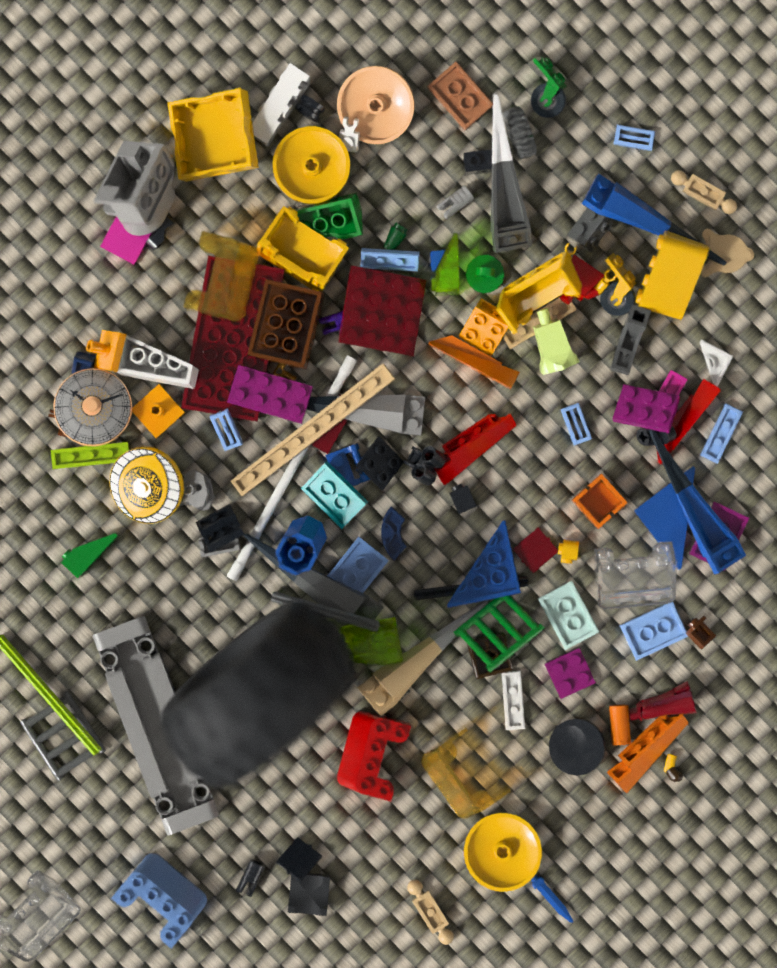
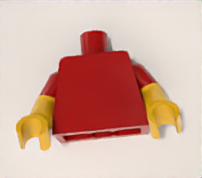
[560,242,617,305]

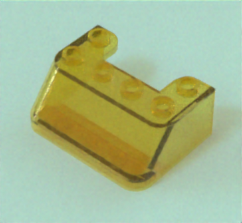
[184,231,259,322]

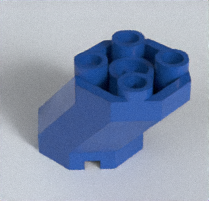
[275,515,327,575]

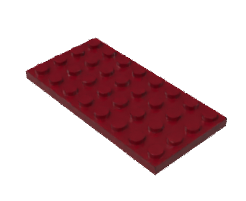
[181,256,285,422]

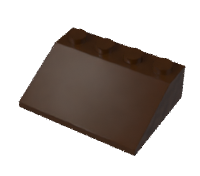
[247,279,325,370]

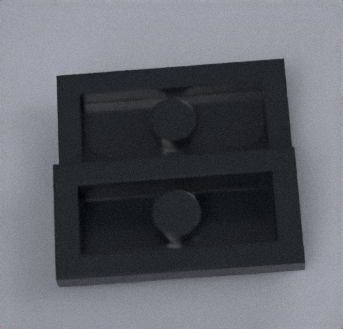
[196,504,245,553]

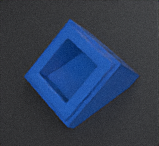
[430,250,445,273]

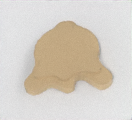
[700,229,754,278]

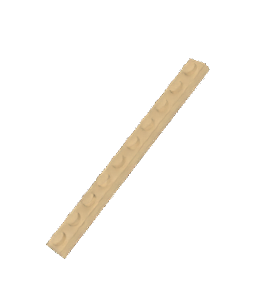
[231,363,396,496]

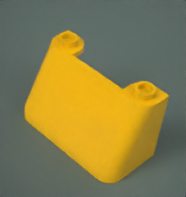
[257,206,349,292]

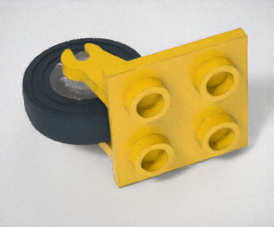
[600,253,636,316]

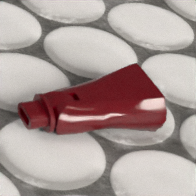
[629,681,697,721]

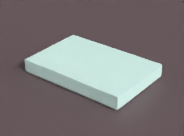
[538,581,599,650]

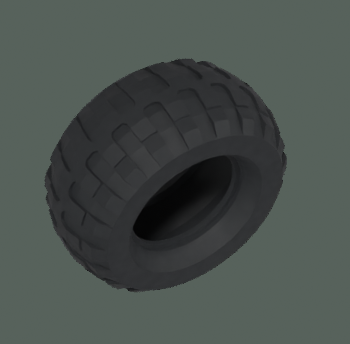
[160,602,356,787]

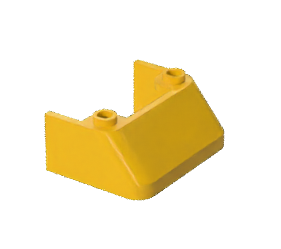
[496,252,582,334]

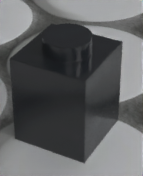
[449,483,477,514]

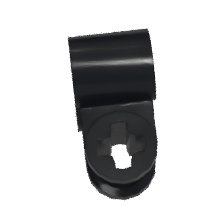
[403,446,446,486]

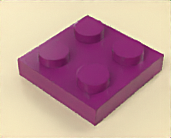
[544,648,596,699]

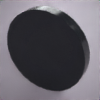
[549,719,606,776]

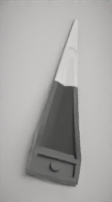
[491,94,532,253]

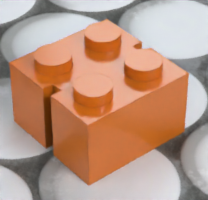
[571,474,628,529]

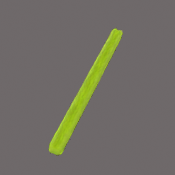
[0,634,102,755]

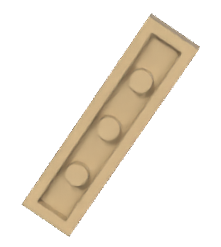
[502,298,577,350]

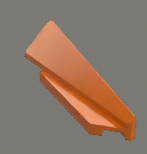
[428,335,520,389]
[607,714,689,793]

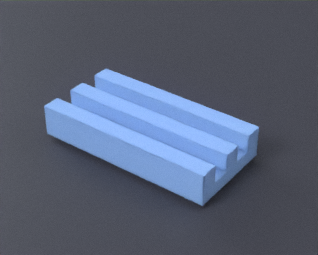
[613,125,655,151]
[560,403,592,446]
[209,408,243,451]

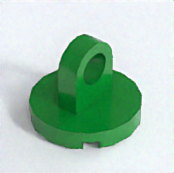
[466,255,504,294]

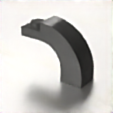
[610,304,651,375]

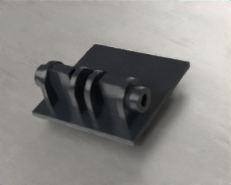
[356,436,404,491]

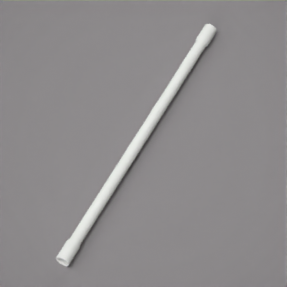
[227,355,357,582]

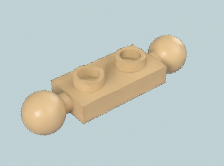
[671,170,737,214]
[407,880,454,945]

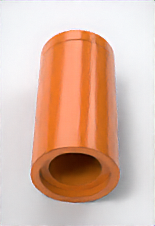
[609,704,631,745]

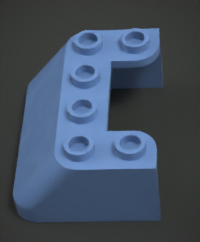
[111,853,207,948]

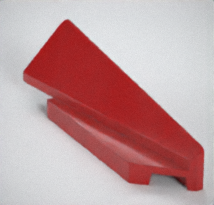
[657,379,721,465]
[434,414,516,485]

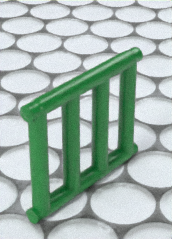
[453,596,544,672]

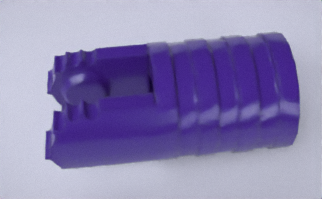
[318,311,343,335]

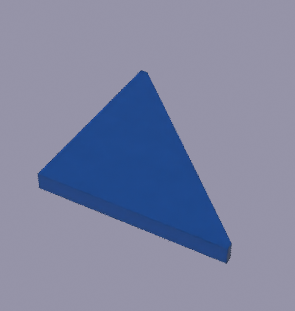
[634,466,695,570]
[447,520,521,608]

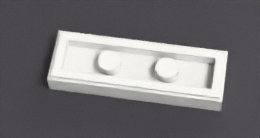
[501,670,525,730]

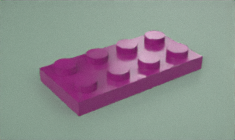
[227,365,313,424]

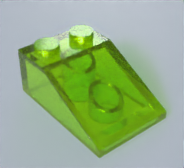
[431,233,459,296]
[338,617,403,665]

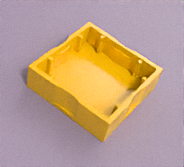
[168,88,259,182]

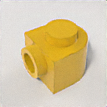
[558,539,579,564]

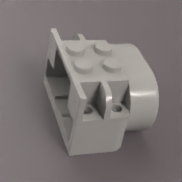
[94,141,176,236]

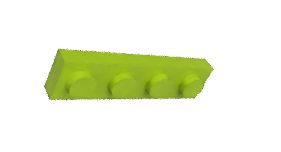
[51,442,129,469]

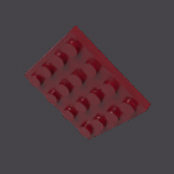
[338,266,426,356]

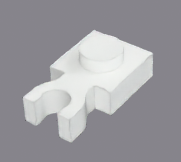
[339,117,360,153]

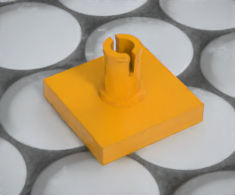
[86,330,127,372]
[132,384,185,439]

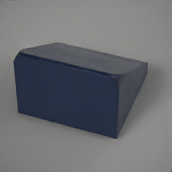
[71,351,96,374]

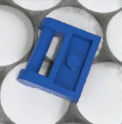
[325,443,371,486]

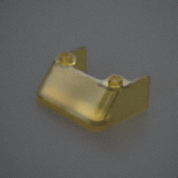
[421,725,511,819]

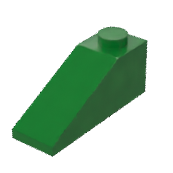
[61,533,120,578]

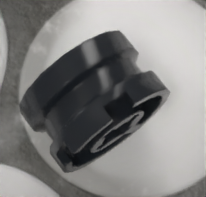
[295,94,325,123]

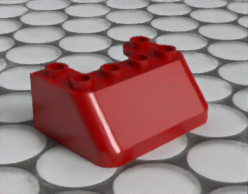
[337,711,411,802]

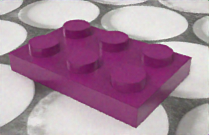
[612,384,680,433]
[689,502,749,571]

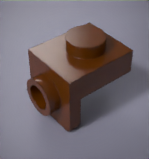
[686,616,716,650]

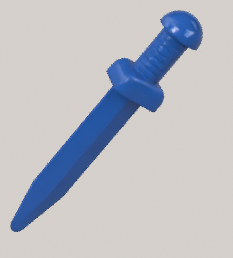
[531,874,573,923]

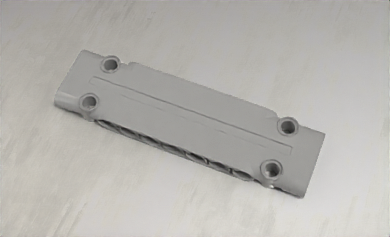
[92,615,220,836]

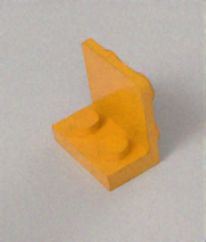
[459,298,508,356]

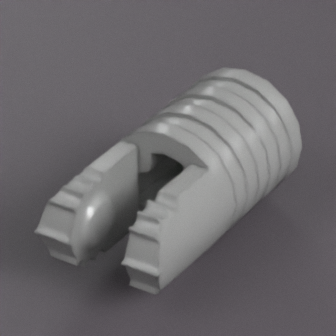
[437,185,474,219]

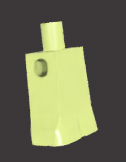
[533,308,580,374]

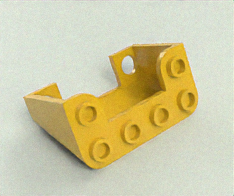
[635,230,709,320]

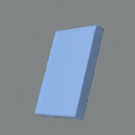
[620,601,688,661]

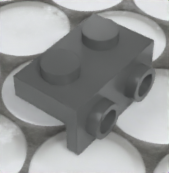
[567,208,613,253]

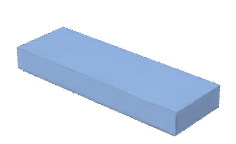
[360,248,419,272]
[700,403,743,464]

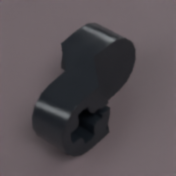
[146,213,176,251]
[636,426,676,446]

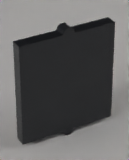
[276,837,322,882]

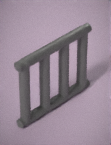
[20,691,106,781]

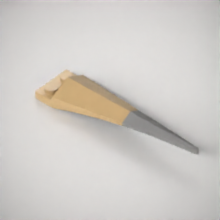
[357,600,488,716]

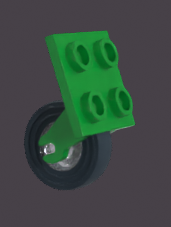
[531,56,567,118]

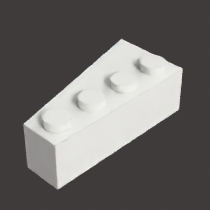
[117,335,199,389]

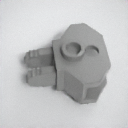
[179,469,215,511]

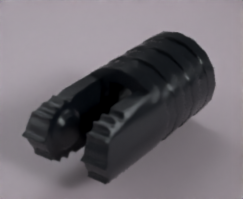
[235,859,266,897]

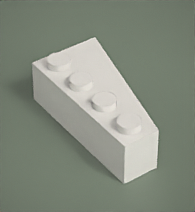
[252,63,311,147]

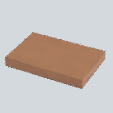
[427,62,493,131]

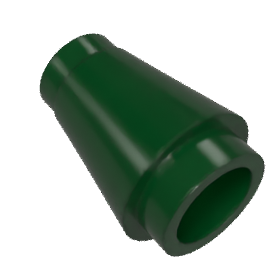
[383,222,409,250]

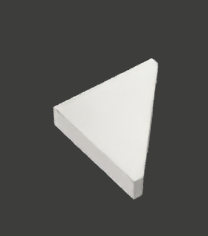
[699,339,733,387]

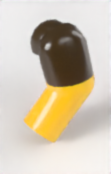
[664,754,683,782]

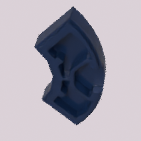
[381,507,407,560]

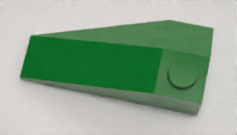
[295,193,363,239]

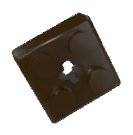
[467,632,514,679]

